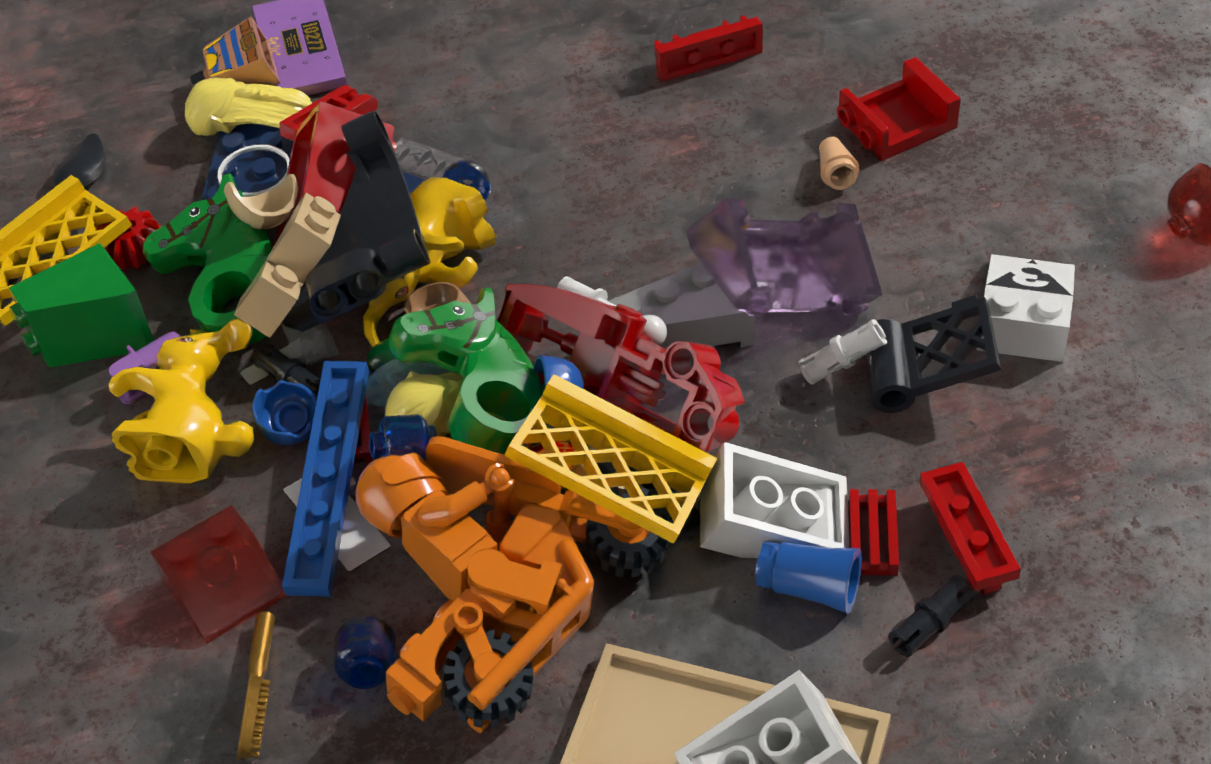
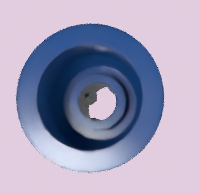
[755,541,862,614]

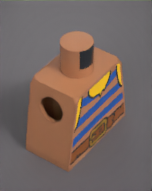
[190,17,280,87]

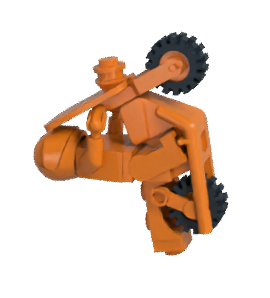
[355,436,672,733]

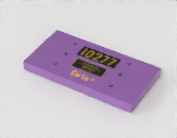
[252,0,347,96]

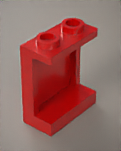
[837,57,961,161]

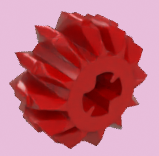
[96,206,161,272]

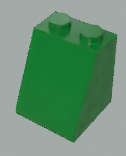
[9,243,154,368]

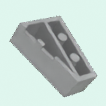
[608,258,754,349]

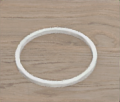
[217,145,290,197]

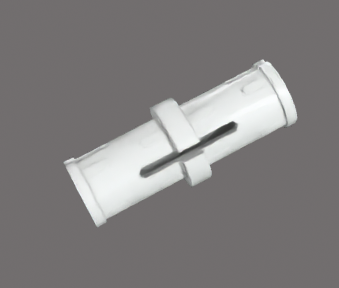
[799,319,887,385]

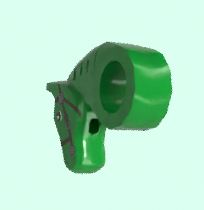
[143,174,274,346]
[388,287,544,455]

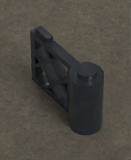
[865,295,1001,413]

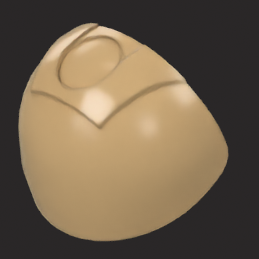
[224,174,298,229]

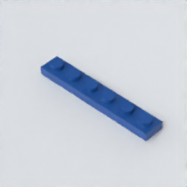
[282,361,369,597]

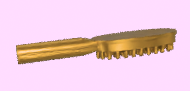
[237,612,275,760]

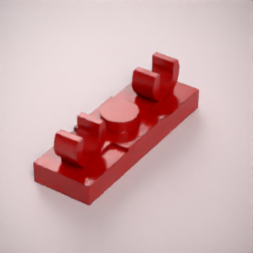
[654,15,763,82]
[919,462,1021,595]

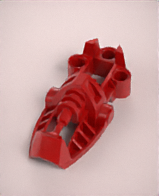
[497,284,745,452]

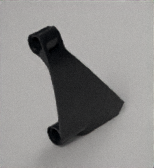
[283,110,430,332]

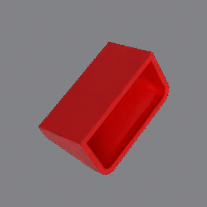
[274,101,396,245]

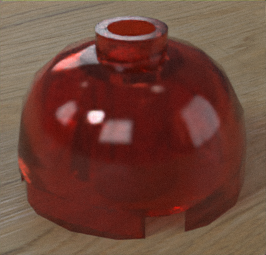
[1167,163,1211,247]

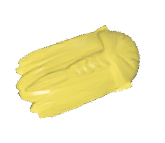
[185,77,312,136]
[385,371,506,446]

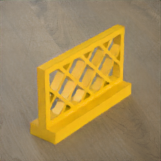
[0,175,132,326]
[504,374,717,544]

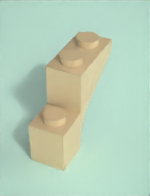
[234,193,341,337]

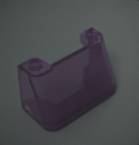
[686,198,883,316]

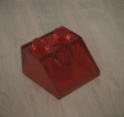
[150,505,286,644]

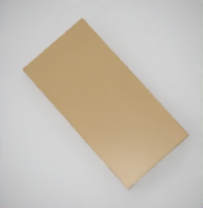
[560,643,891,764]

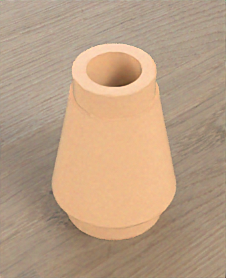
[819,137,859,190]

